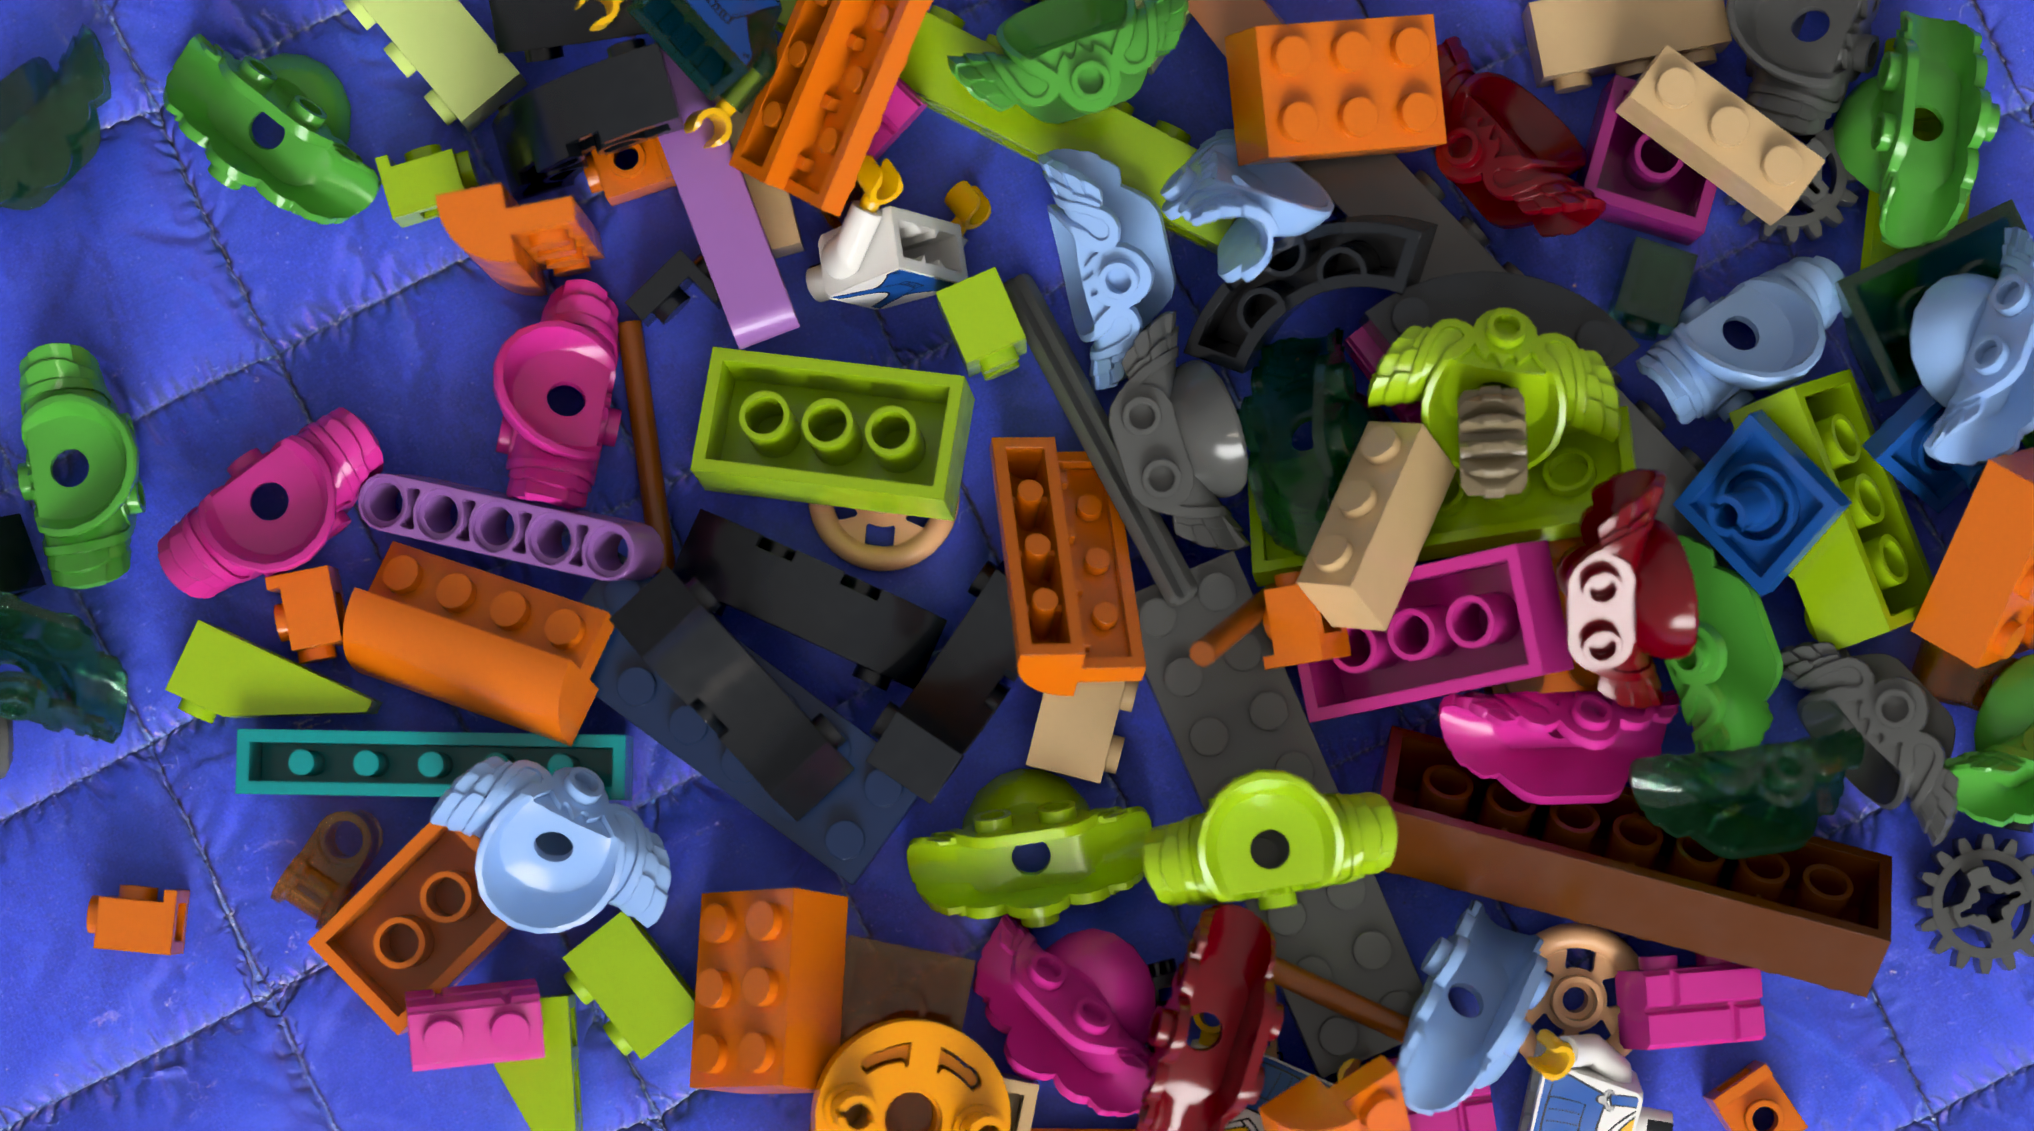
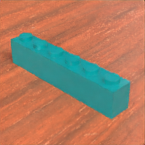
[235,729,634,800]

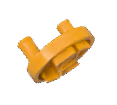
[811,1018,1011,1131]

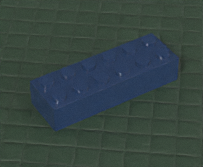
[580,552,919,885]

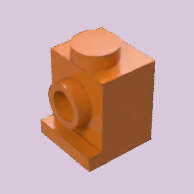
[584,137,676,207]
[265,565,346,665]
[1263,571,1352,670]
[86,884,190,955]
[1703,1060,1808,1131]

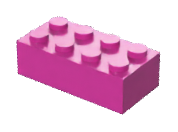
[1297,540,1574,723]

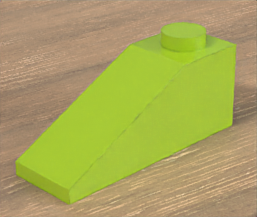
[165,620,382,724]
[494,994,583,1131]

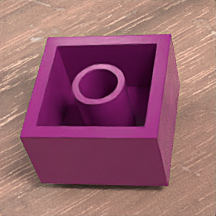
[1576,75,1717,246]

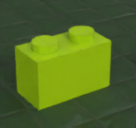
[936,267,1027,381]
[562,911,695,1060]

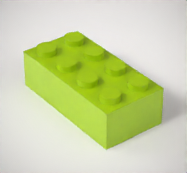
[690,347,975,521]
[1728,369,1934,650]

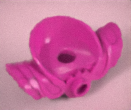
[493,279,622,510]
[157,407,384,599]
[1439,688,1680,805]
[973,914,1156,1117]

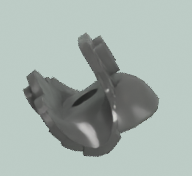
[1725,0,1881,136]
[1108,311,1251,551]
[1780,641,1959,847]

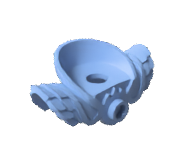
[1160,129,1334,283]
[1037,149,1176,390]
[1909,226,2034,466]
[1636,255,1848,425]
[430,756,671,934]
[1395,899,1552,1116]

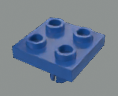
[1862,386,1987,514]
[1673,410,1852,596]

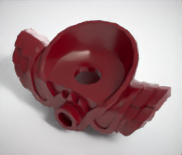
[1435,36,1606,237]
[1556,468,1699,709]
[1136,903,1284,1131]

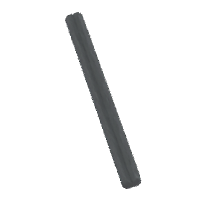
[1003,273,1198,607]

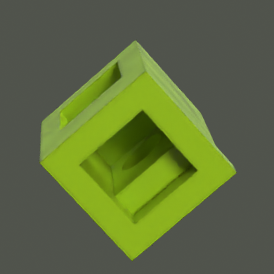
[375,144,480,228]

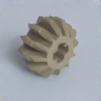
[1457,386,1528,499]

